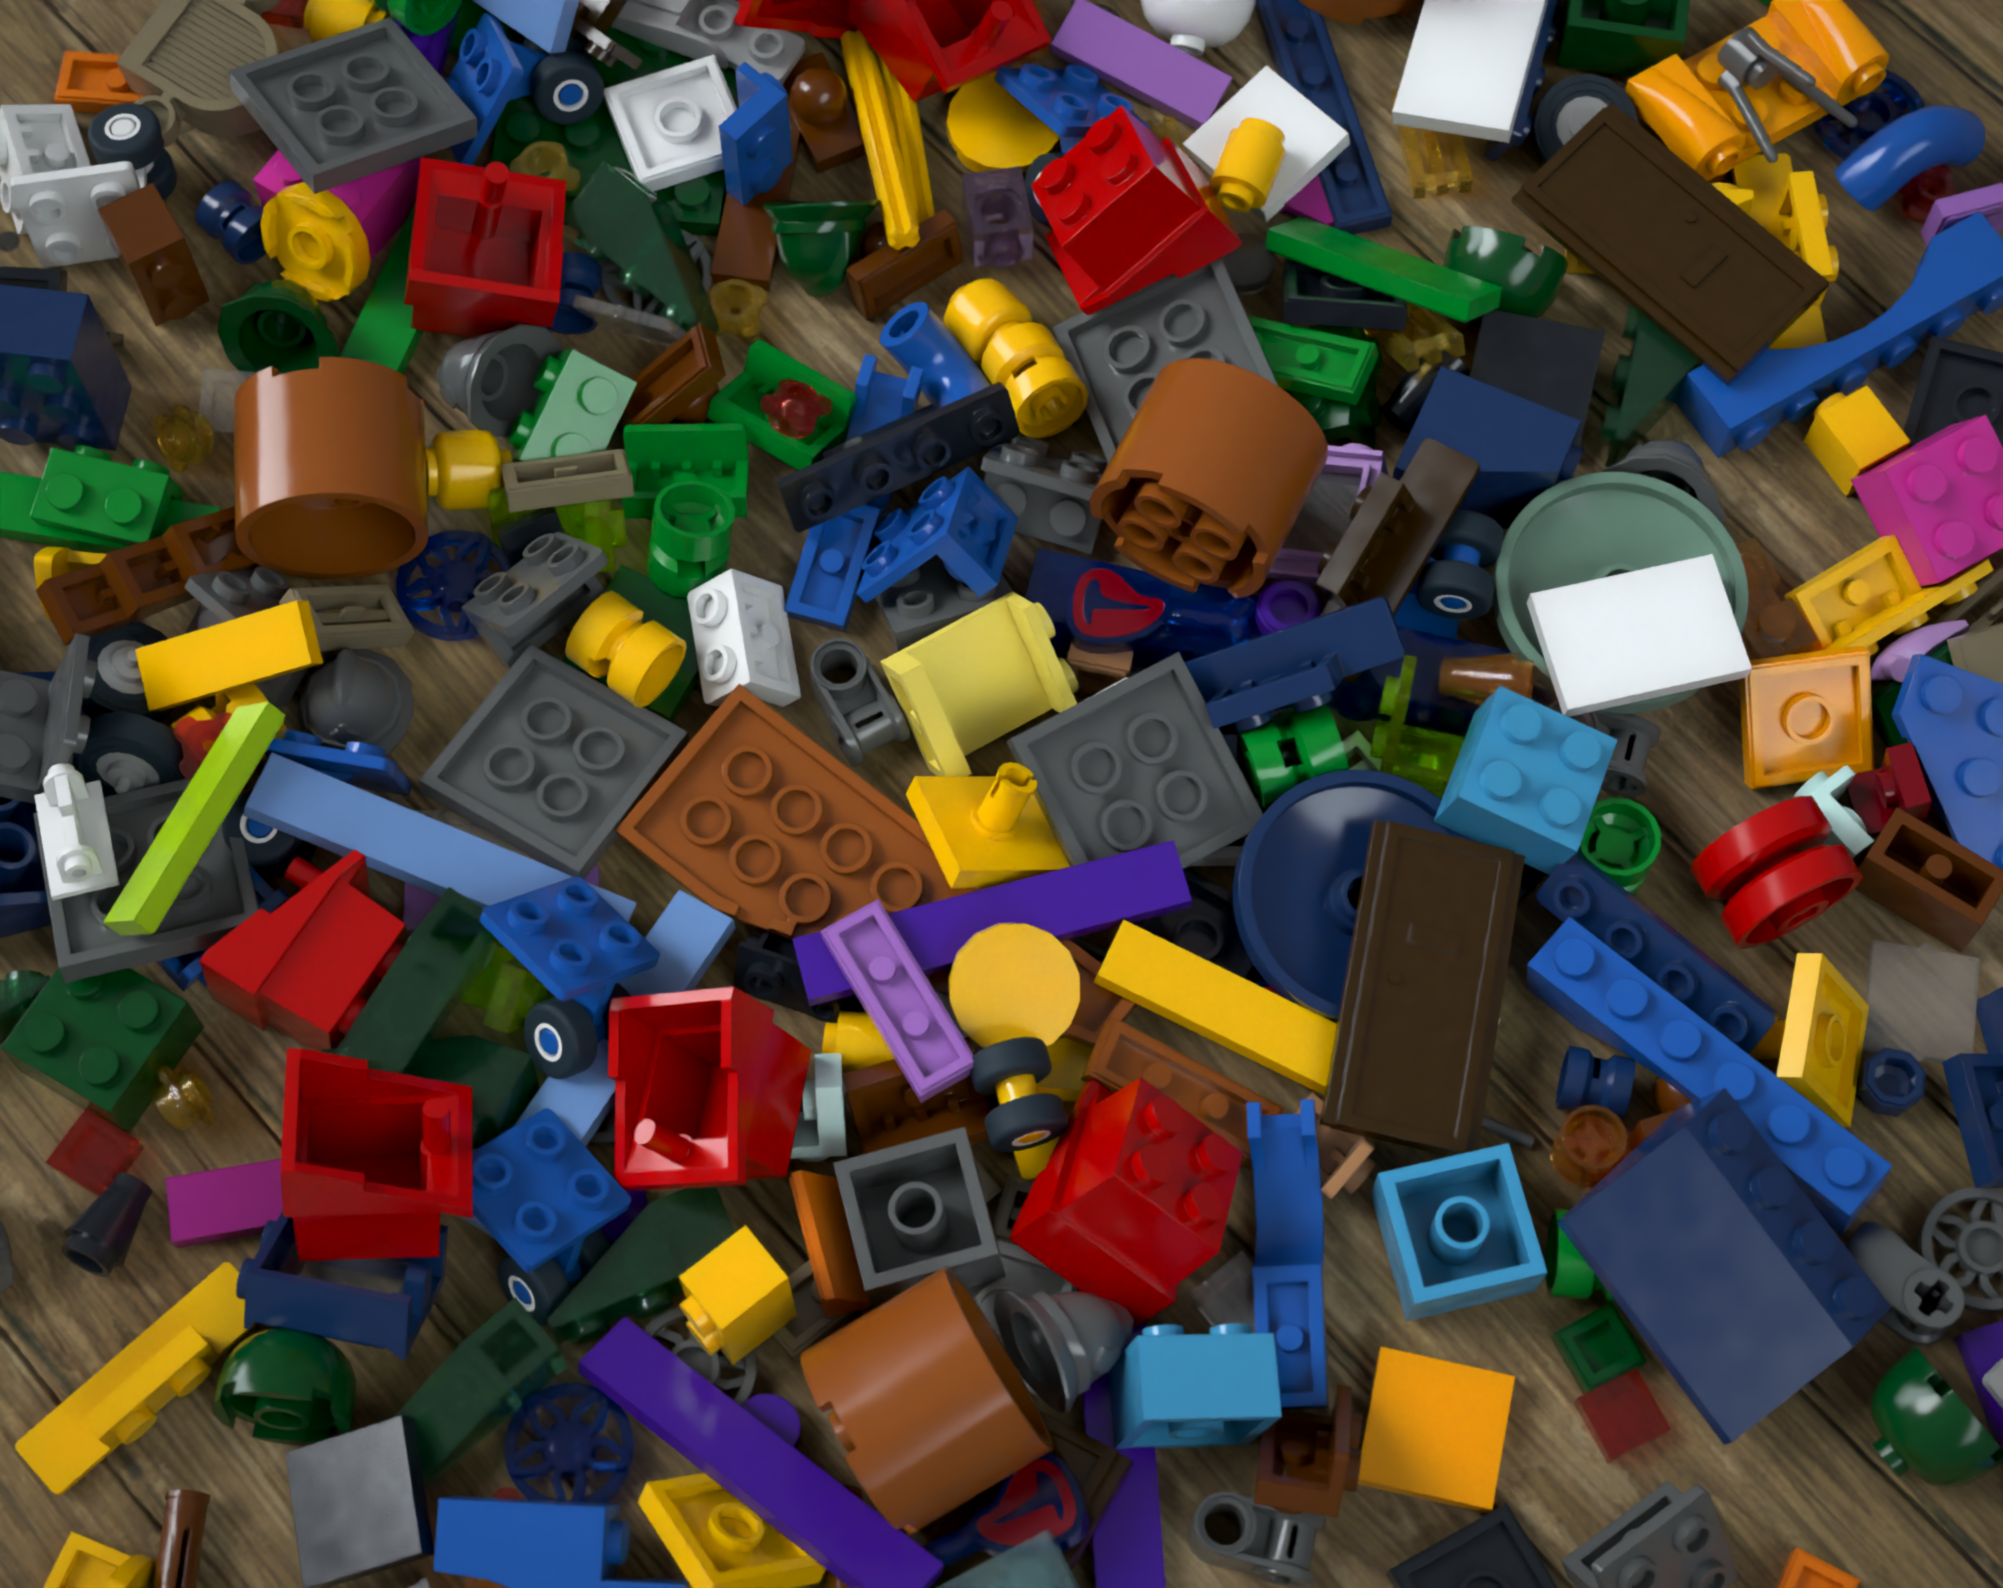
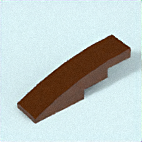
[36,506,261,646]

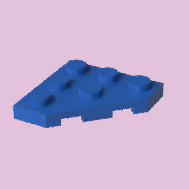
[1891,654,2003,893]

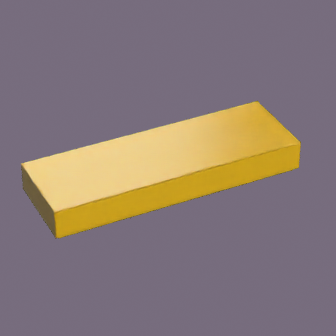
[135,600,323,711]

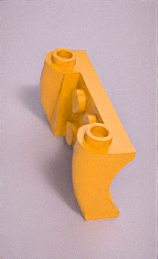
[1625,0,1890,181]

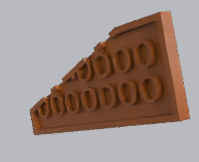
[615,684,1138,1048]

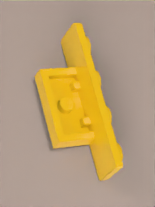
[1730,153,1839,350]
[1784,535,1994,656]
[15,1262,258,1495]

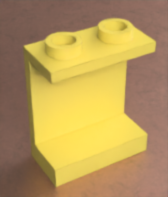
[880,592,1079,776]

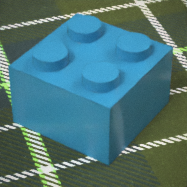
[1433,686,1617,875]
[1370,1143,1547,1322]
[1109,1323,1282,1449]

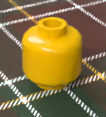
[943,278,1032,367]
[425,429,513,511]

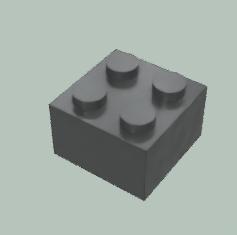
[833,1127,1006,1309]

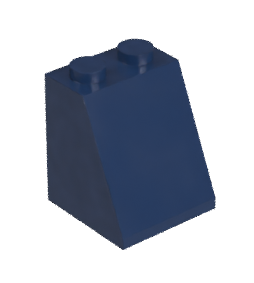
[1392,366,1584,529]

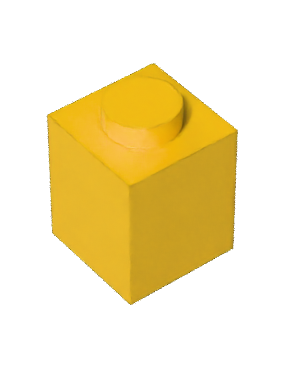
[1804,385,1911,497]

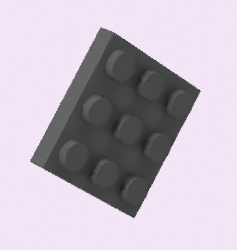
[229,17,477,194]
[1053,258,1279,463]
[419,644,688,879]
[1006,652,1263,868]
[33,777,259,983]

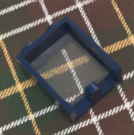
[236,1210,448,1360]

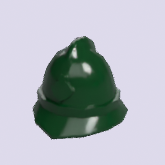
[762,199,880,298]
[218,280,341,379]

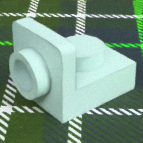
[1794,765,1874,866]
[790,1053,847,1162]

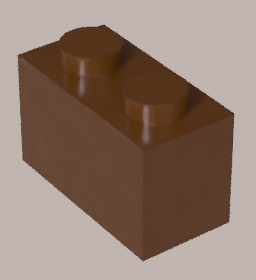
[97,183,210,327]
[1855,807,2003,953]

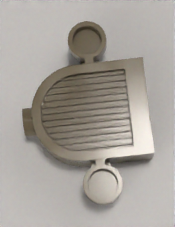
[116,0,282,148]

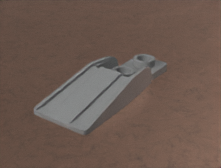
[611,0,805,84]

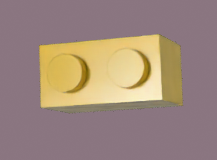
[679,1225,797,1365]

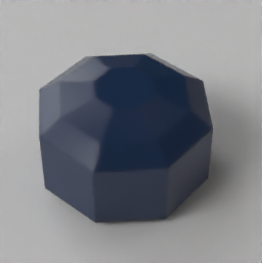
[1857,1047,1926,1117]

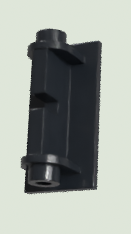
[733,931,860,1023]

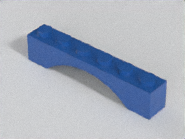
[1676,211,2003,458]
[1526,916,1893,1236]

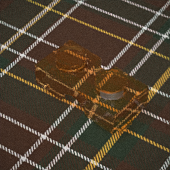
[1736,537,1817,660]

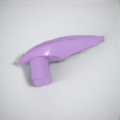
[1871,620,1970,682]

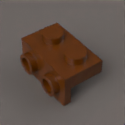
[842,1036,991,1154]
[1254,1384,1362,1518]

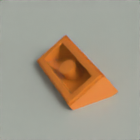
[789,1170,871,1318]

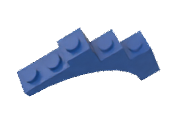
[434,1496,692,1588]

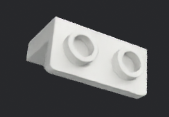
[0,104,91,234]
[687,568,801,707]

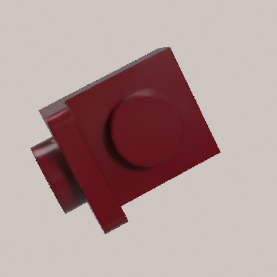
[1846,742,1932,837]

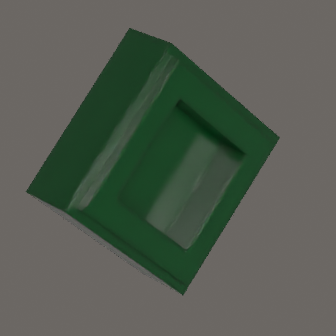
[1551,1302,1647,1397]

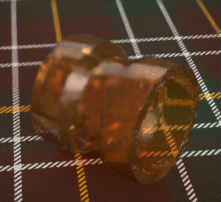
[1550,1105,1628,1187]

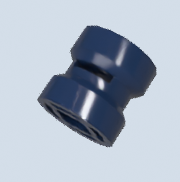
[195,181,267,265]
[544,252,602,335]
[1555,1045,1636,1123]

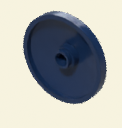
[1233,769,1476,1024]

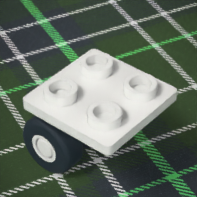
[10,103,177,268]

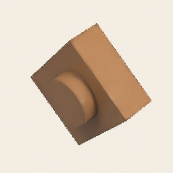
[1294,1090,1376,1199]

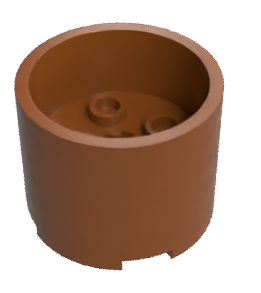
[234,357,428,579]
[1090,358,1328,599]
[800,1266,1053,1536]

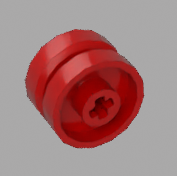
[1689,796,1863,949]

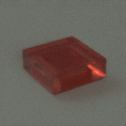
[46,1108,144,1197]
[1574,1368,1671,1464]

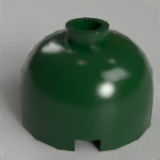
[1443,226,1569,328]
[213,1328,356,1446]
[1871,1346,2003,1488]

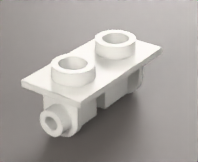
[34,763,120,901]

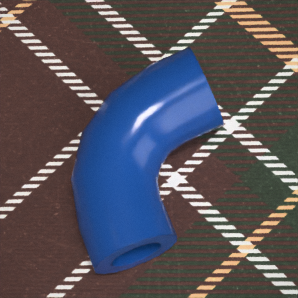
[1834,105,1986,212]
[880,302,991,409]

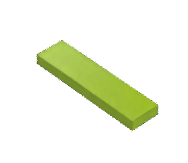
[103,702,286,936]

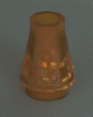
[1439,652,1535,706]

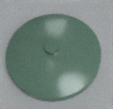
[1492,472,1749,714]

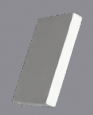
[1392,0,1548,143]
[1526,554,1752,717]

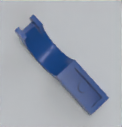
[784,354,925,633]
[1247,1099,1329,1410]

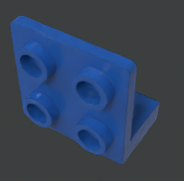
[857,467,1018,603]

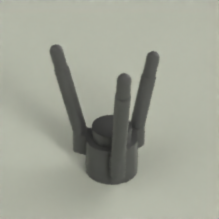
[1717,27,1858,163]

